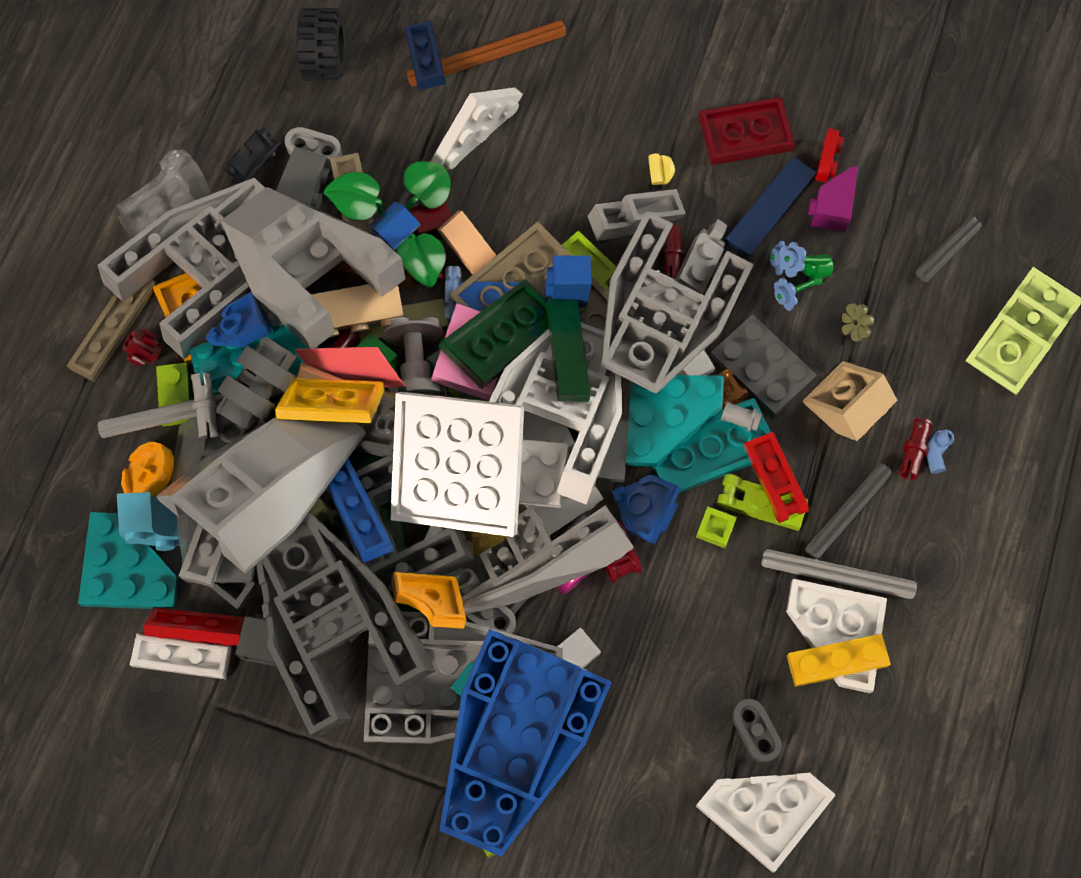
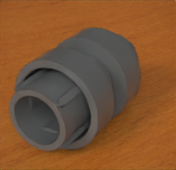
[216,336,297,431]

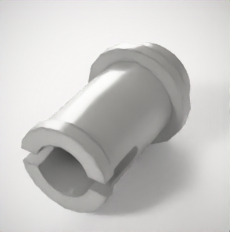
[721,402,763,432]

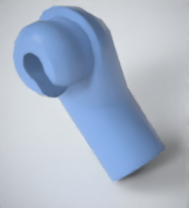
[926,429,954,474]

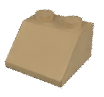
[803,361,897,441]

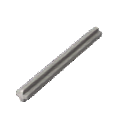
[97,388,284,438]

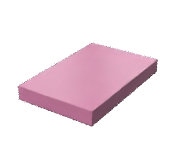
[431,303,497,401]

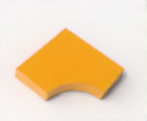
[391,572,466,629]

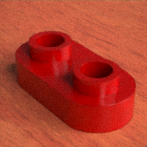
[815,128,844,183]

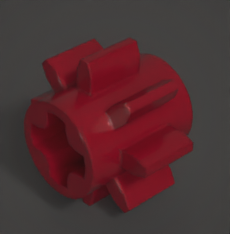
[123,328,161,367]

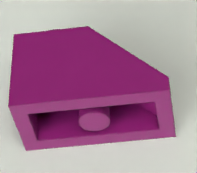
[808,166,858,232]

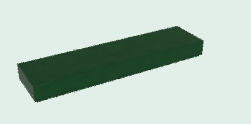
[546,298,591,402]

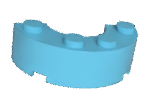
[117,492,180,551]

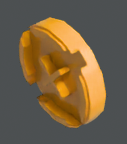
[121,442,174,498]

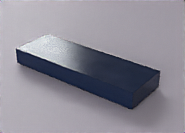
[404,21,446,90]

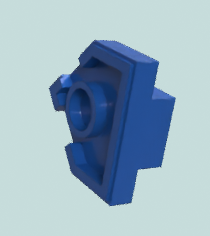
[205,292,272,348]
[612,475,681,544]

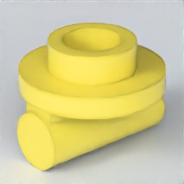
[648,154,675,185]

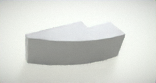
[588,189,686,241]

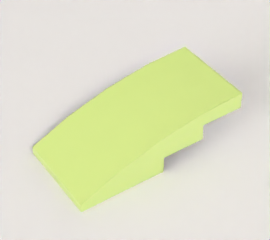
[966,267,1081,395]

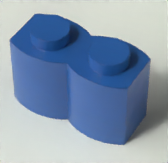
[368,201,421,250]

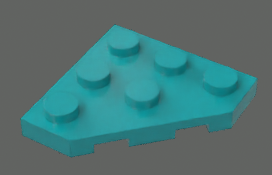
[626,375,724,467]
[78,512,179,610]

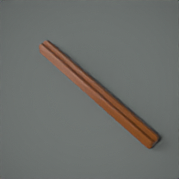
[407,20,566,86]

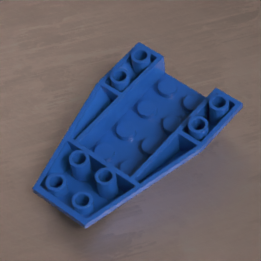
[439,629,612,857]

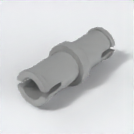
[191,373,219,439]

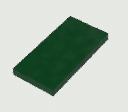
[439,279,549,389]

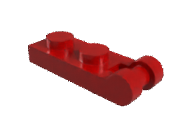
[743,432,809,523]

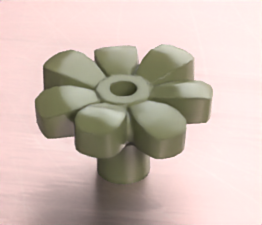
[842,303,874,342]

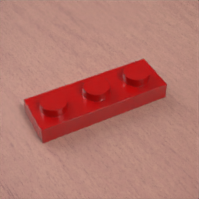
[144,607,245,646]

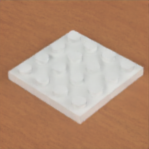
[391,392,524,537]

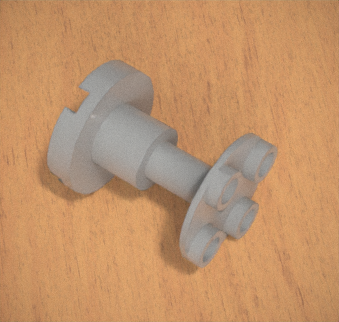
[382,317,449,397]

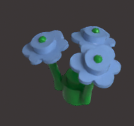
[770,241,833,311]

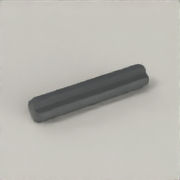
[915,216,982,282]

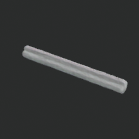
[762,549,917,599]

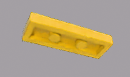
[787,633,891,687]

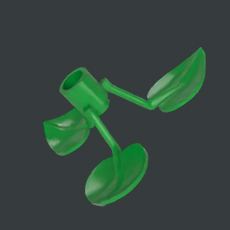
[323,161,450,288]

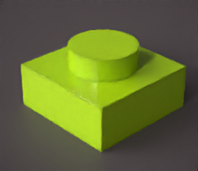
[696,506,737,548]

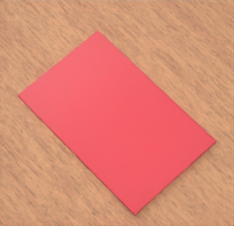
[295,347,405,387]

